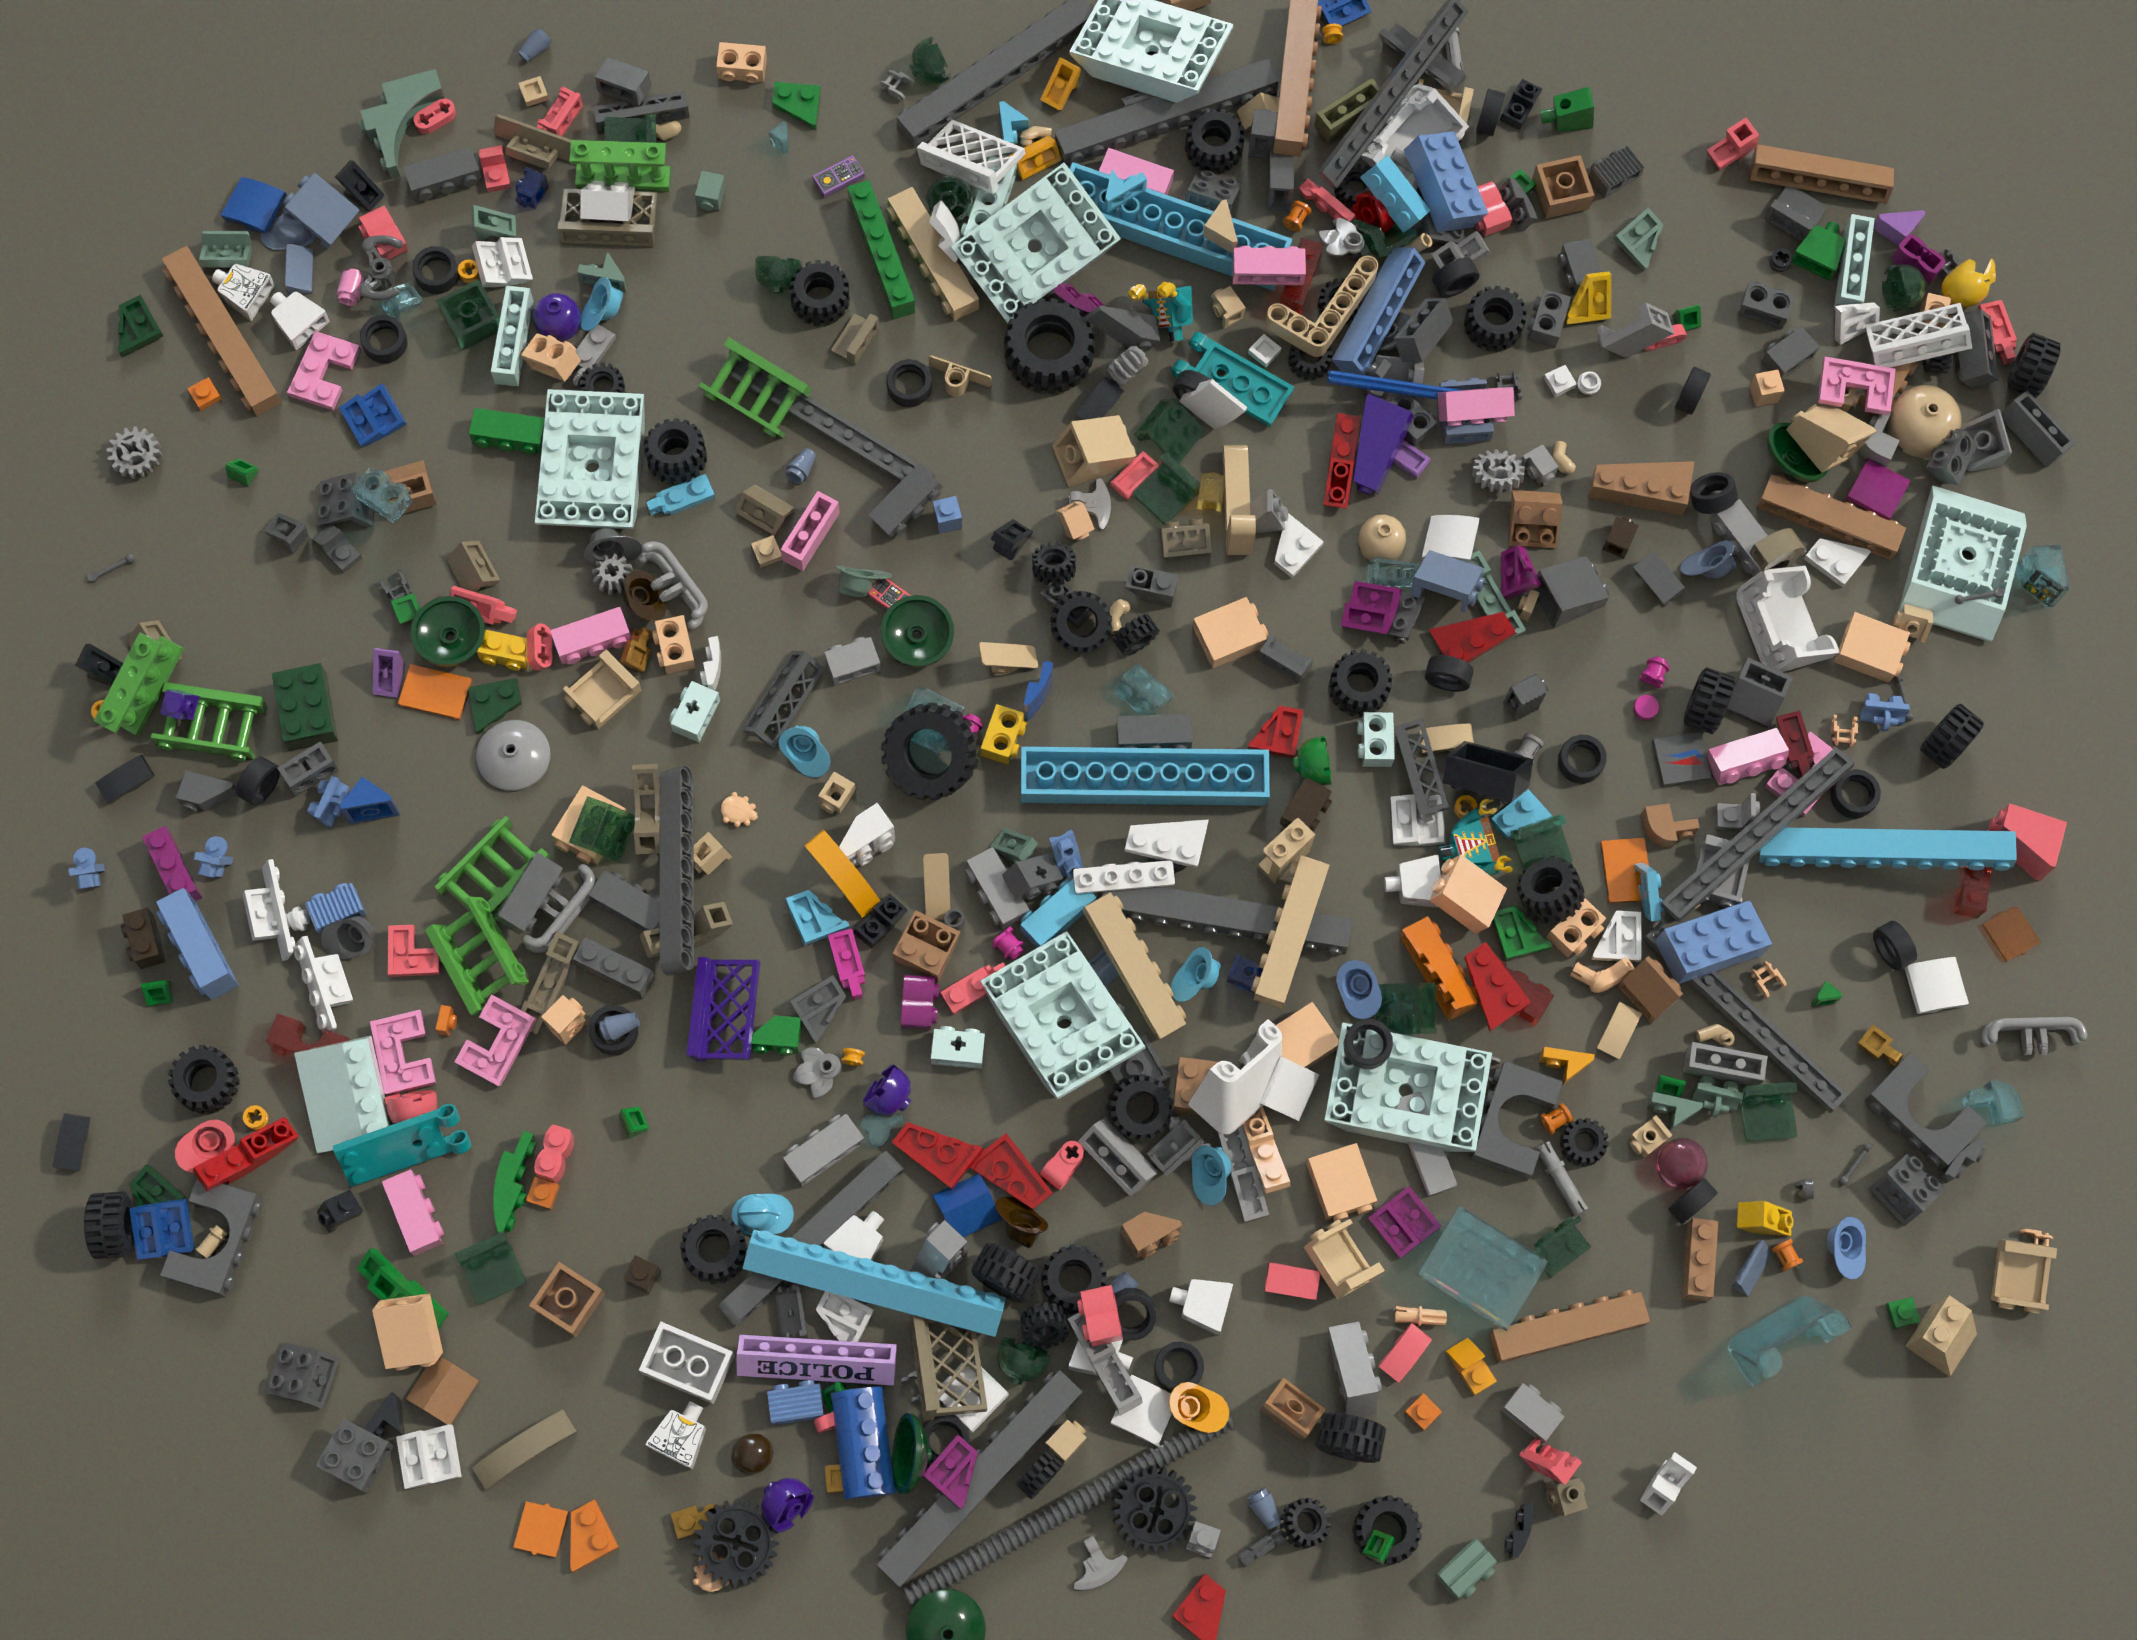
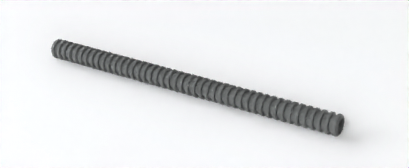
[903,1415,1235,1607]

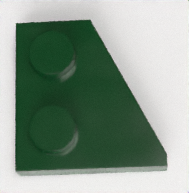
[118,295,163,357]
[468,678,522,734]
[129,1164,187,1206]

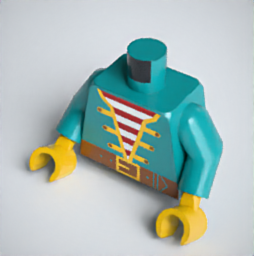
[1128,282,1193,342]
[1438,799,1513,876]

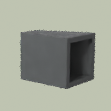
[1533,556,1609,628]

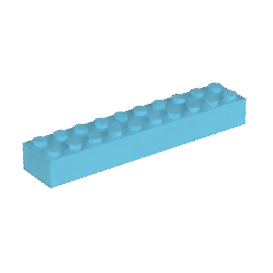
[1070,162,1292,291]
[1021,747,1270,806]

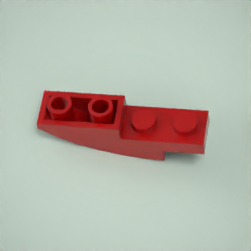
[1323,413,1361,509]
[193,1117,299,1192]

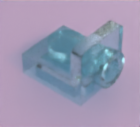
[381,282,422,320]

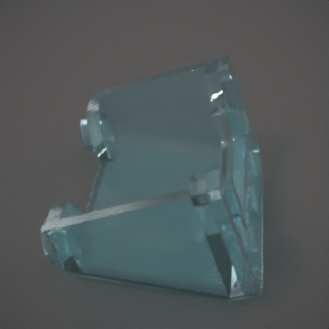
[1728,1295,1853,1388]

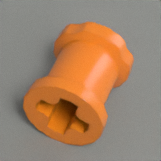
[1282,201,1311,232]
[1539,1103,1573,1135]
[1771,1239,1804,1272]

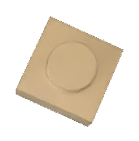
[518,76,549,107]
[751,535,782,568]
[1517,590,1540,622]

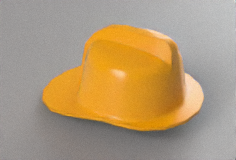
[1169,1382,1229,1433]

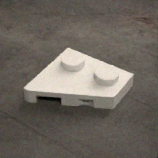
[1835,303,1880,345]
[1274,513,1324,578]
[1804,539,1871,587]
[1592,911,1641,963]
[816,1291,874,1342]

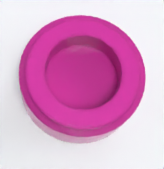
[1633,695,1659,720]

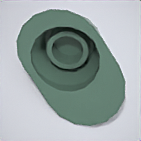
[835,566,892,597]

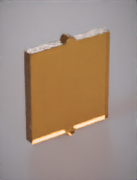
[1982,906,2041,962]

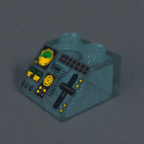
[2016,545,2069,607]

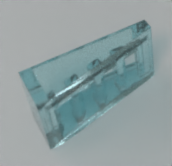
[1367,557,1419,587]

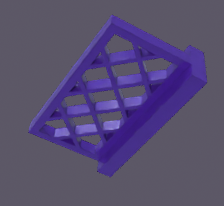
[687,957,760,1062]

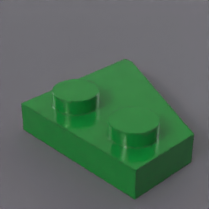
[772,82,821,129]
[1492,906,1552,961]

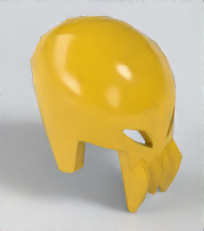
[1941,259,1996,308]

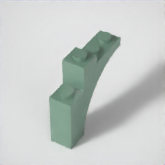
[359,69,445,179]

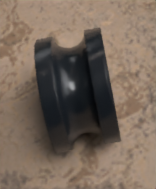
[1769,248,1793,272]

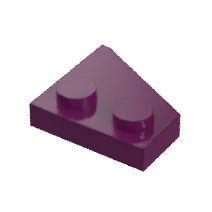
[1501,545,1541,599]
[923,1435,978,1510]

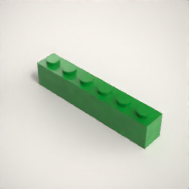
[847,180,915,320]

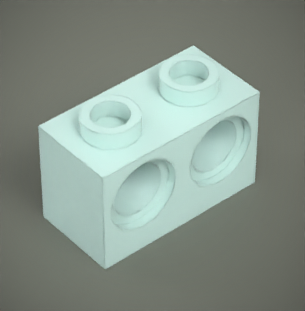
[1357,712,1394,767]

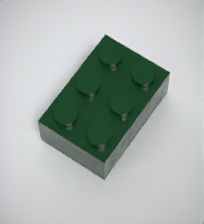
[271,663,338,751]

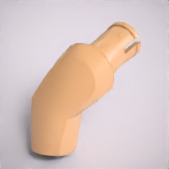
[1570,958,1634,993]

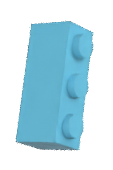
[1360,155,1431,233]
[1020,878,1096,948]

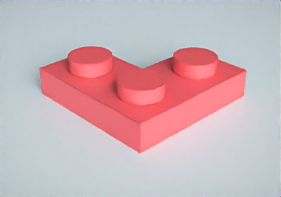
[388,925,440,977]

